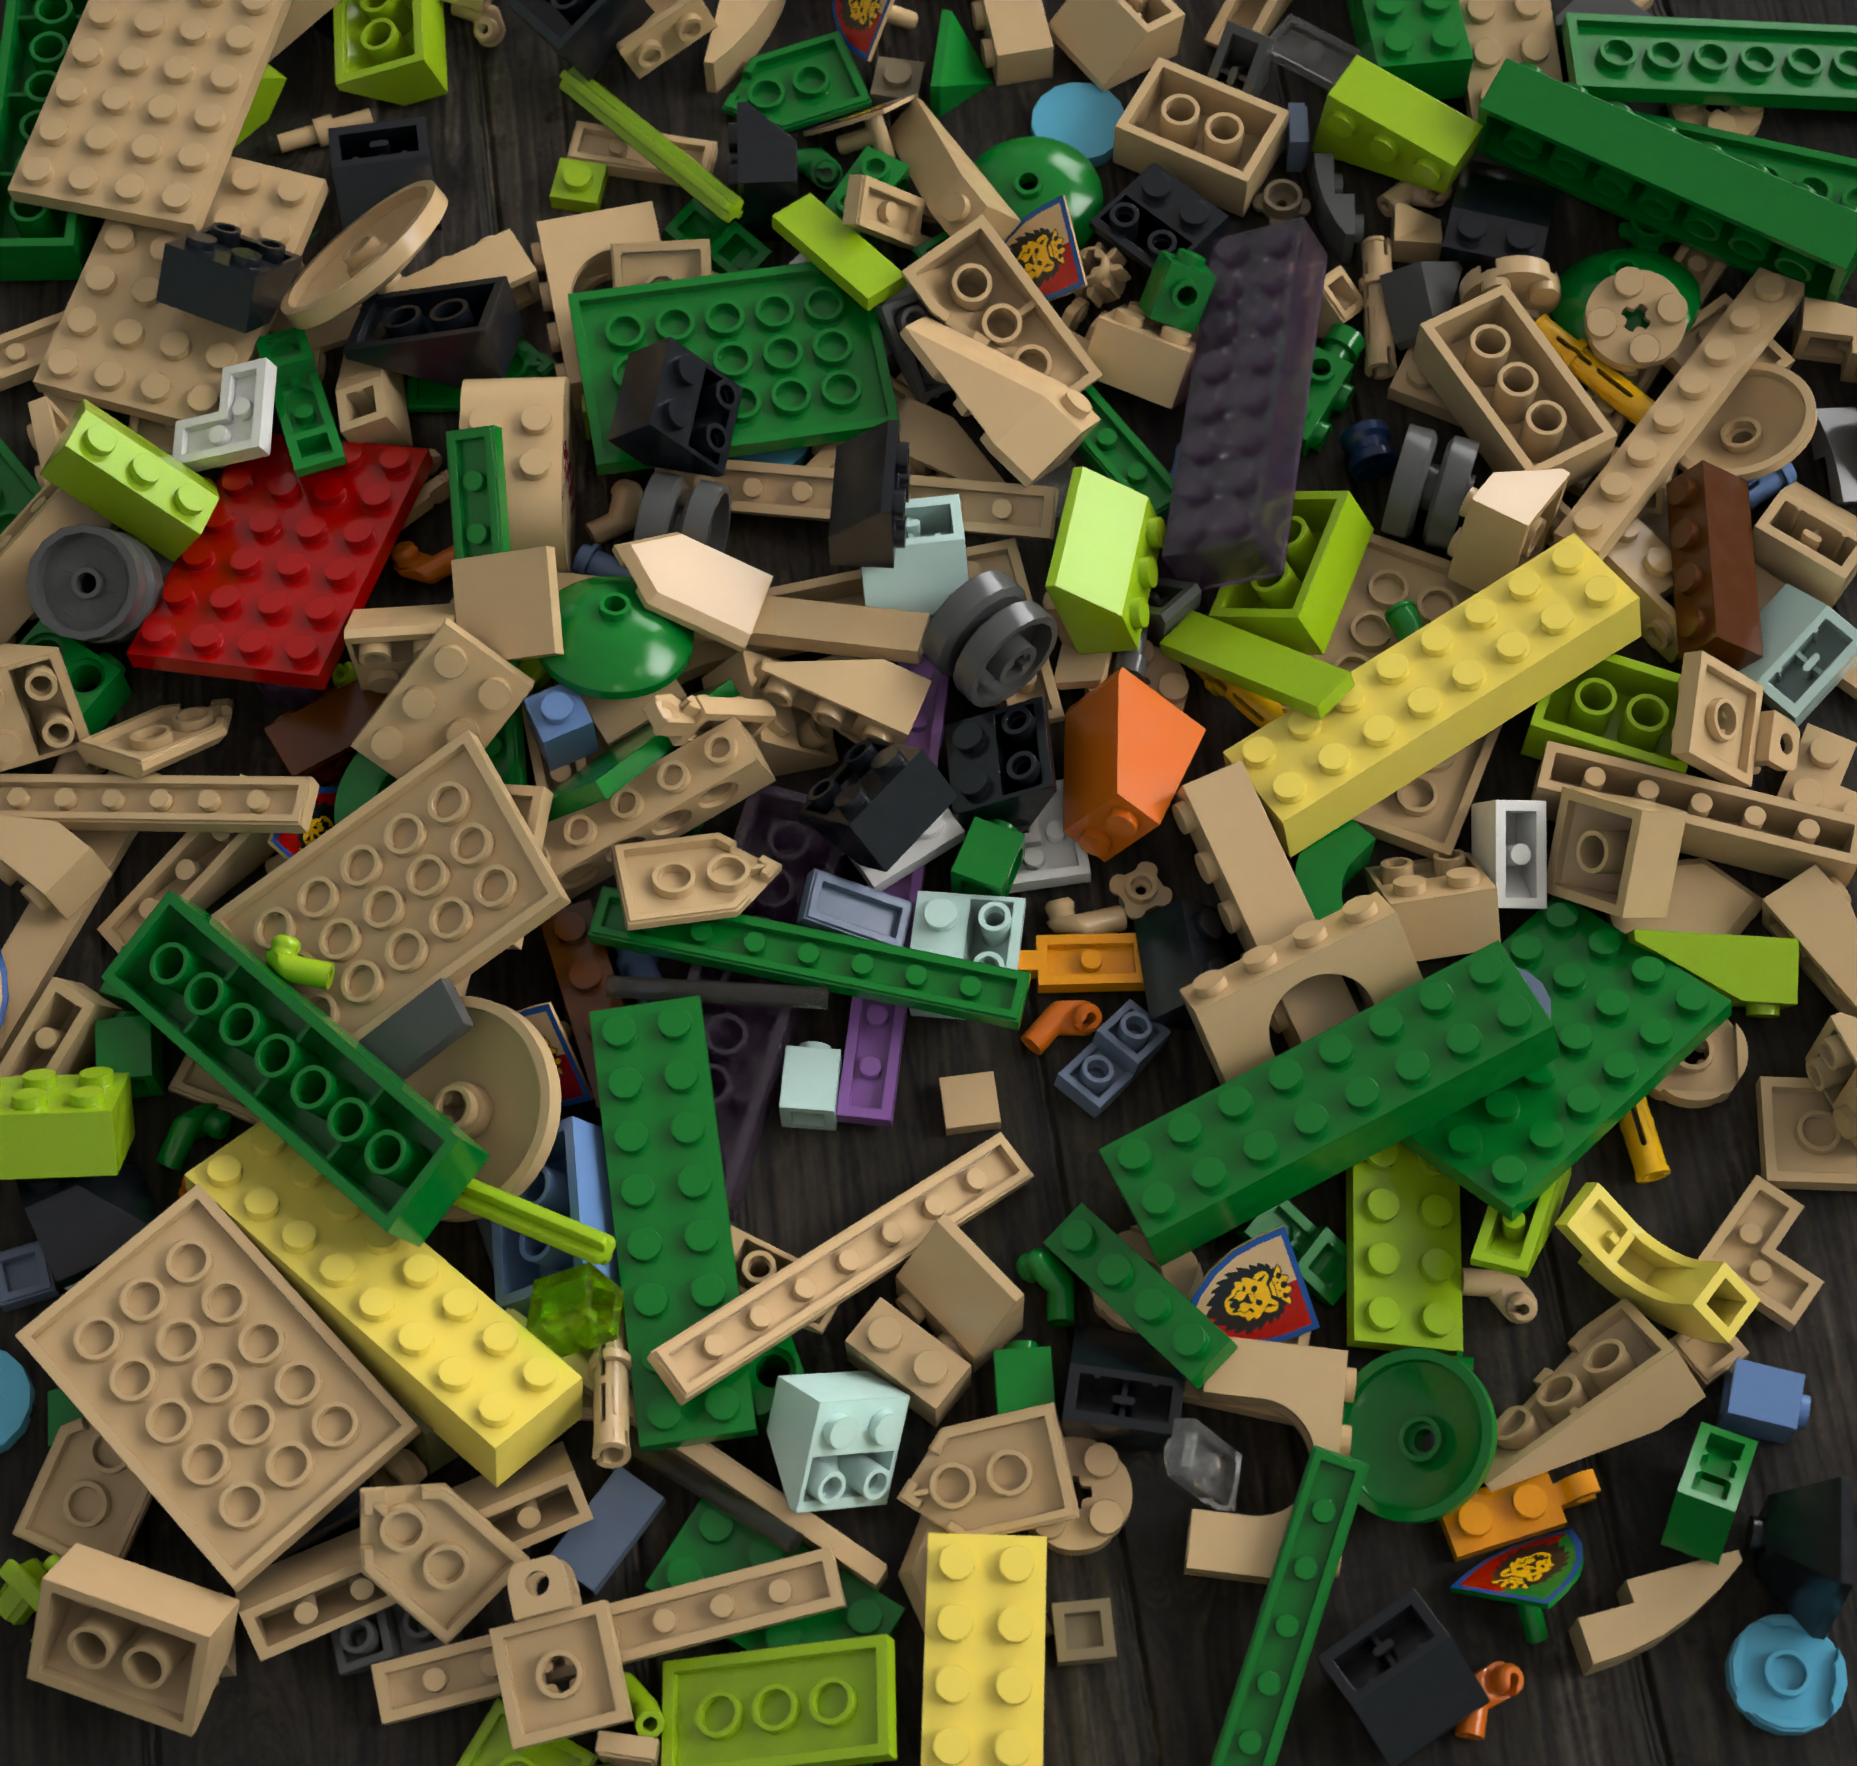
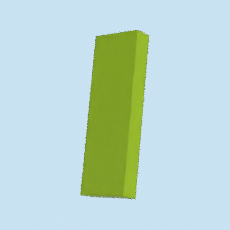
[772,193,906,311]

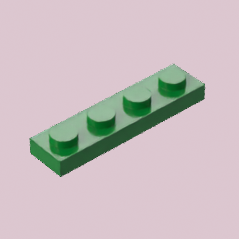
[1043,1202,1238,1390]

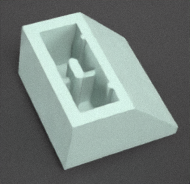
[860,494,969,620]
[1738,583,1857,727]
[909,891,1026,1020]
[766,1370,910,1513]

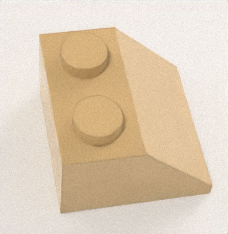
[1446,468,1571,593]
[1547,787,1687,918]
[895,1214,1024,1374]

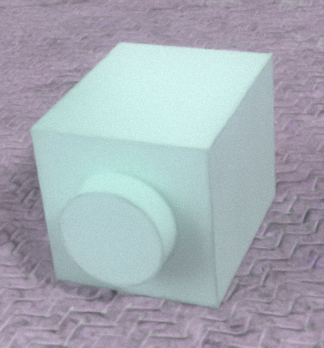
[779,1041,842,1131]

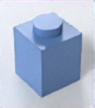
[523,684,599,772]
[1716,1358,1811,1445]

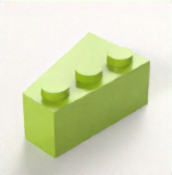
[1311,55,1483,195]

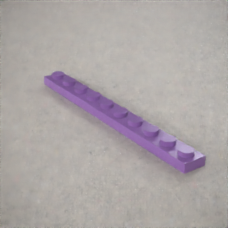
[836,653,951,1127]

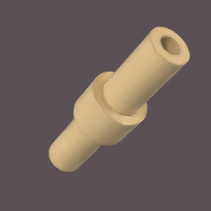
[277,108,374,153]

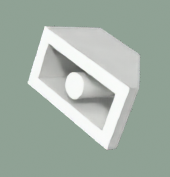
[1471,800,1547,909]

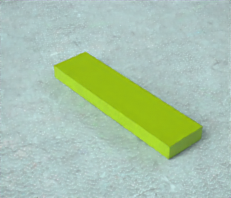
[1159,610,1355,720]

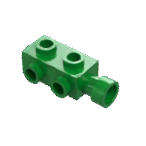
[1256,323,1366,460]

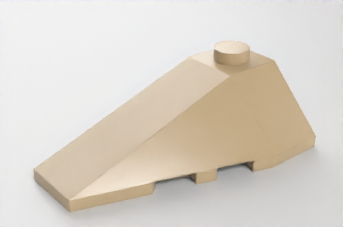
[901,214,1103,393]
[899,316,1101,488]
[1483,1297,1706,1492]

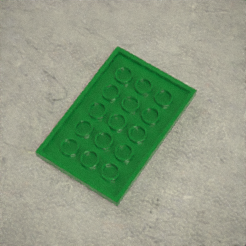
[568,262,900,476]
[1399,896,1732,1222]

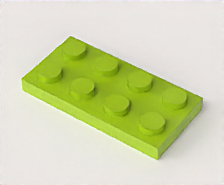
[1346,1142,1463,1356]
[661,1634,897,1766]

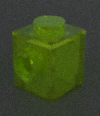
[526,1262,624,1357]

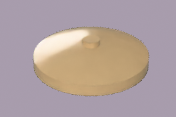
[281,180,448,330]
[404,996,561,1222]

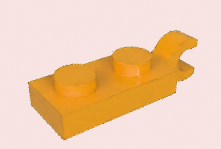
[1018,933,1145,993]
[1439,1468,1601,1562]

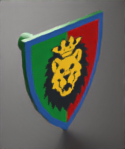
[1450,1528,1584,1643]

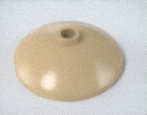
[1677,362,1817,481]

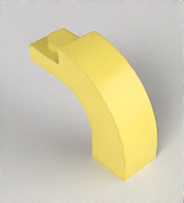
[1554,1182,1760,1344]

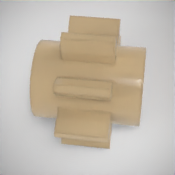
[1073,242,1131,308]

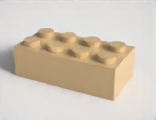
[1412,283,1618,488]

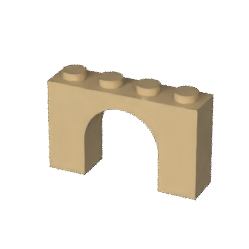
[530,201,661,411]
[1179,891,1423,1085]
[1183,1337,1357,1585]

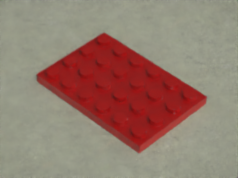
[127,433,434,690]

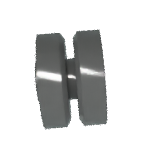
[1380,424,1480,551]
[634,471,732,553]
[26,524,164,645]
[921,570,1059,708]

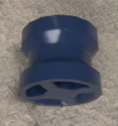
[1340,419,1399,481]

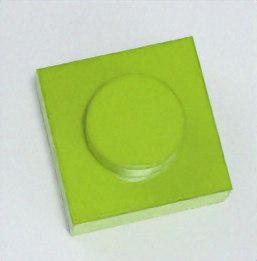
[549,158,609,213]

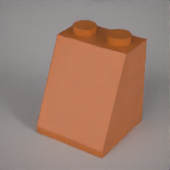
[1063,667,1206,862]

